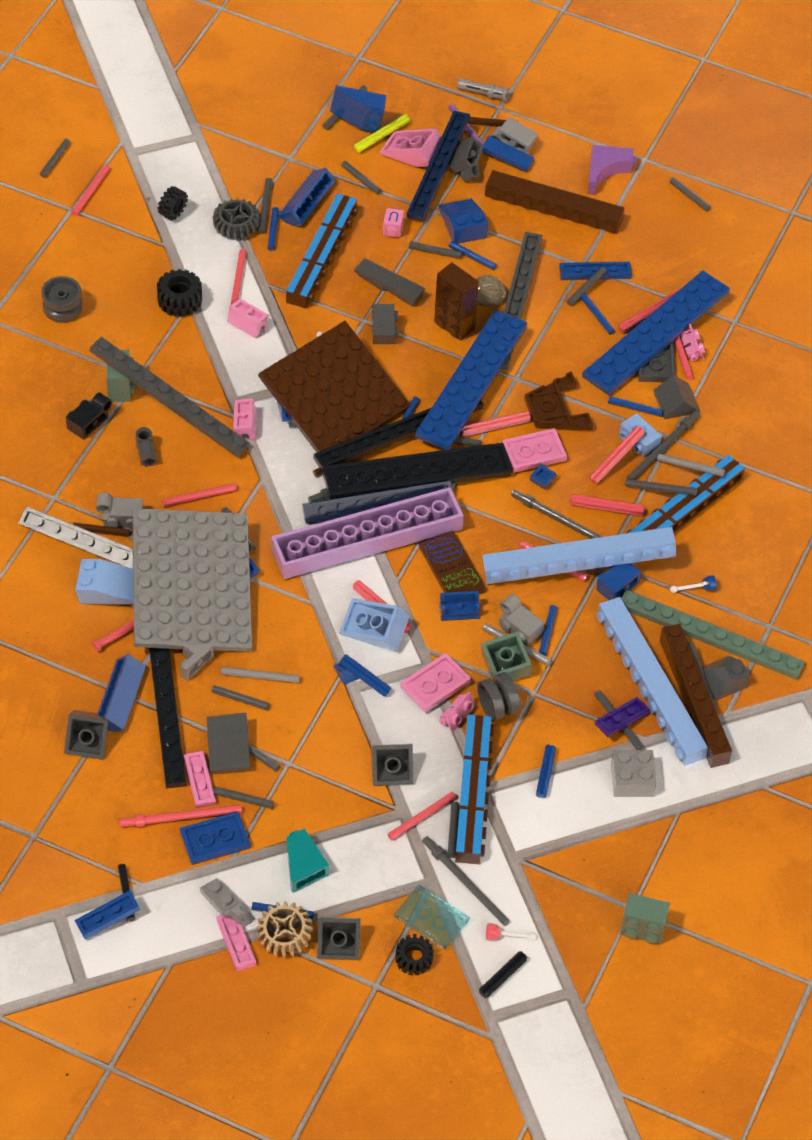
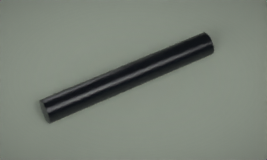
[118,864,135,922]

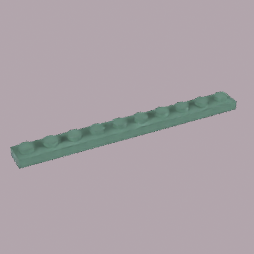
[621,589,805,680]

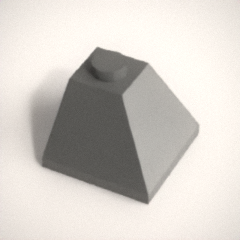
[702,656,750,701]
[64,710,109,759]

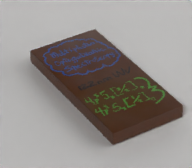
[419,531,486,594]

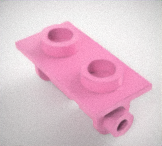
[680,324,706,361]
[439,692,476,732]

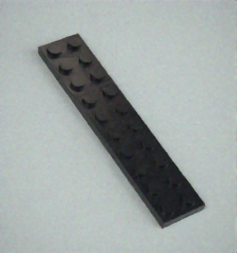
[321,442,512,499]

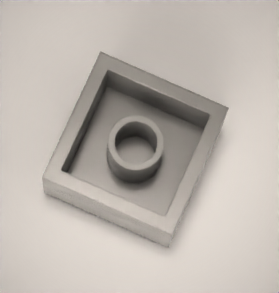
[611,750,656,797]

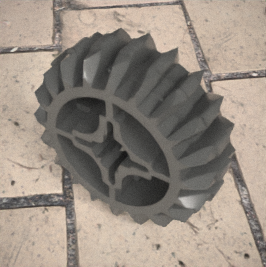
[213,198,260,240]

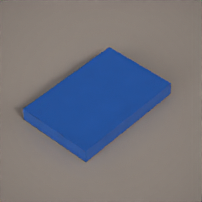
[180,812,251,865]

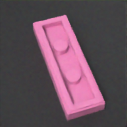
[184,751,216,808]
[216,915,256,972]

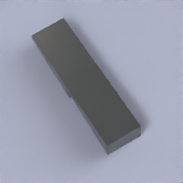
[354,258,425,307]

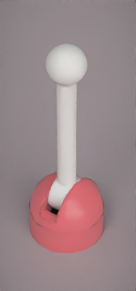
[486,923,536,940]

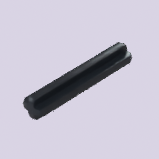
[479,951,527,998]

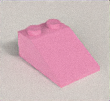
[380,129,441,167]

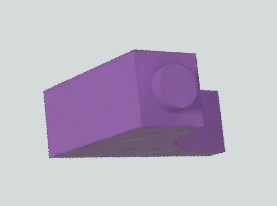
[588,145,636,195]

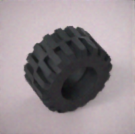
[157,269,202,317]

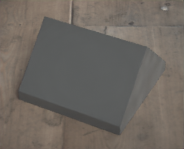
[654,375,700,419]
[371,744,414,786]
[317,917,361,960]

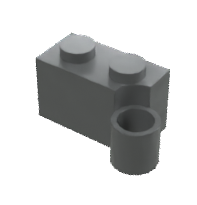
[449,136,483,182]
[372,304,398,344]

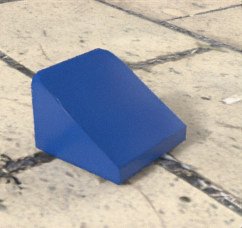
[333,663,360,684]

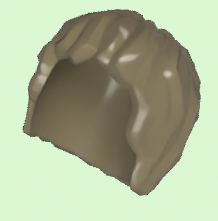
[477,275,506,306]

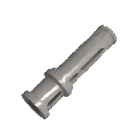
[457,78,509,102]

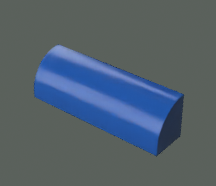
[278,167,336,226]
[97,654,146,732]

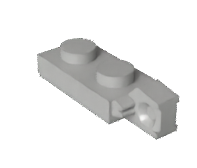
[200,878,245,924]

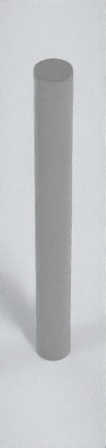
[657,454,725,476]
[482,623,552,666]
[221,667,300,683]

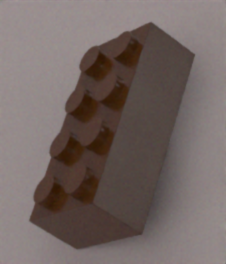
[434,262,479,340]

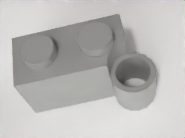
[491,117,538,154]
[96,492,143,529]
[499,594,544,646]

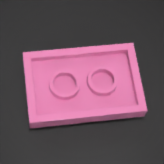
[502,428,567,473]
[400,653,471,713]

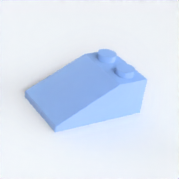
[75,559,133,605]
[339,598,410,651]

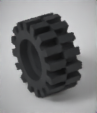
[157,186,188,221]
[395,934,434,975]

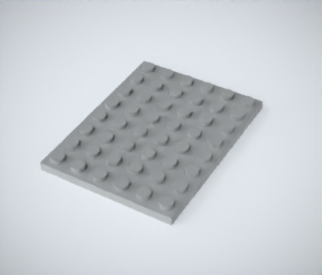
[132,508,252,652]

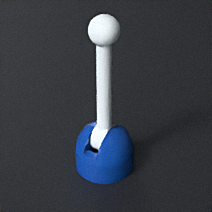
[670,575,717,593]

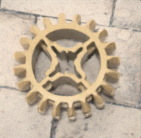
[256,901,313,957]

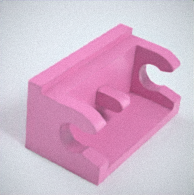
[227,299,269,338]
[233,398,257,440]

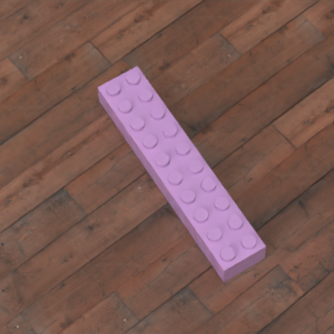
[271,487,464,579]

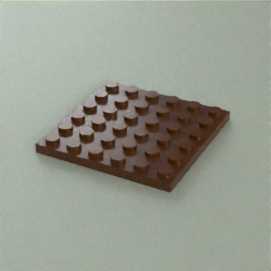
[258,321,411,452]

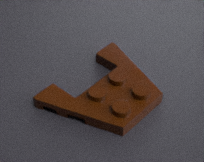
[524,371,593,430]

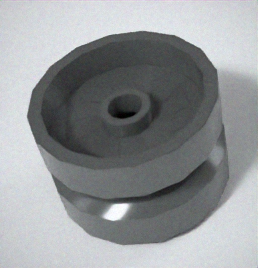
[42,276,83,322]
[477,672,521,722]

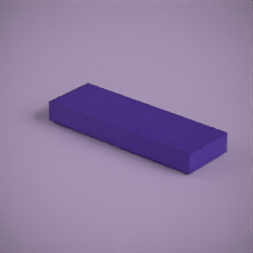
[595,697,650,737]

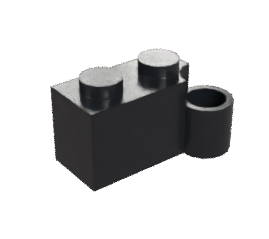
[66,392,112,440]

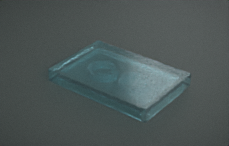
[395,884,470,950]

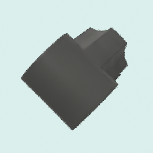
[136,427,157,467]

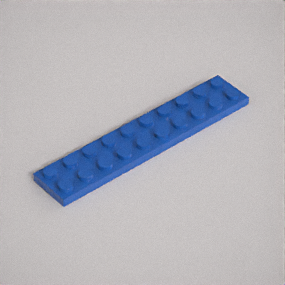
[582,270,730,395]
[415,310,527,451]

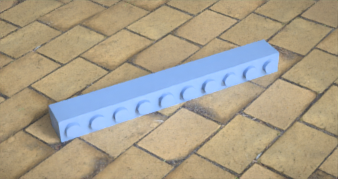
[482,527,676,584]
[596,597,708,766]

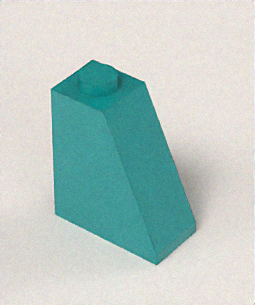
[287,828,329,893]

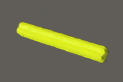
[354,114,410,153]

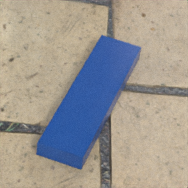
[559,261,632,280]

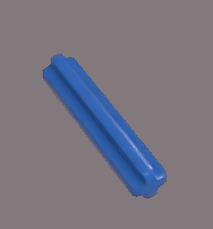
[340,654,391,696]
[536,744,556,798]

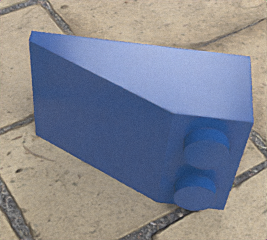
[330,85,386,132]
[438,198,488,244]

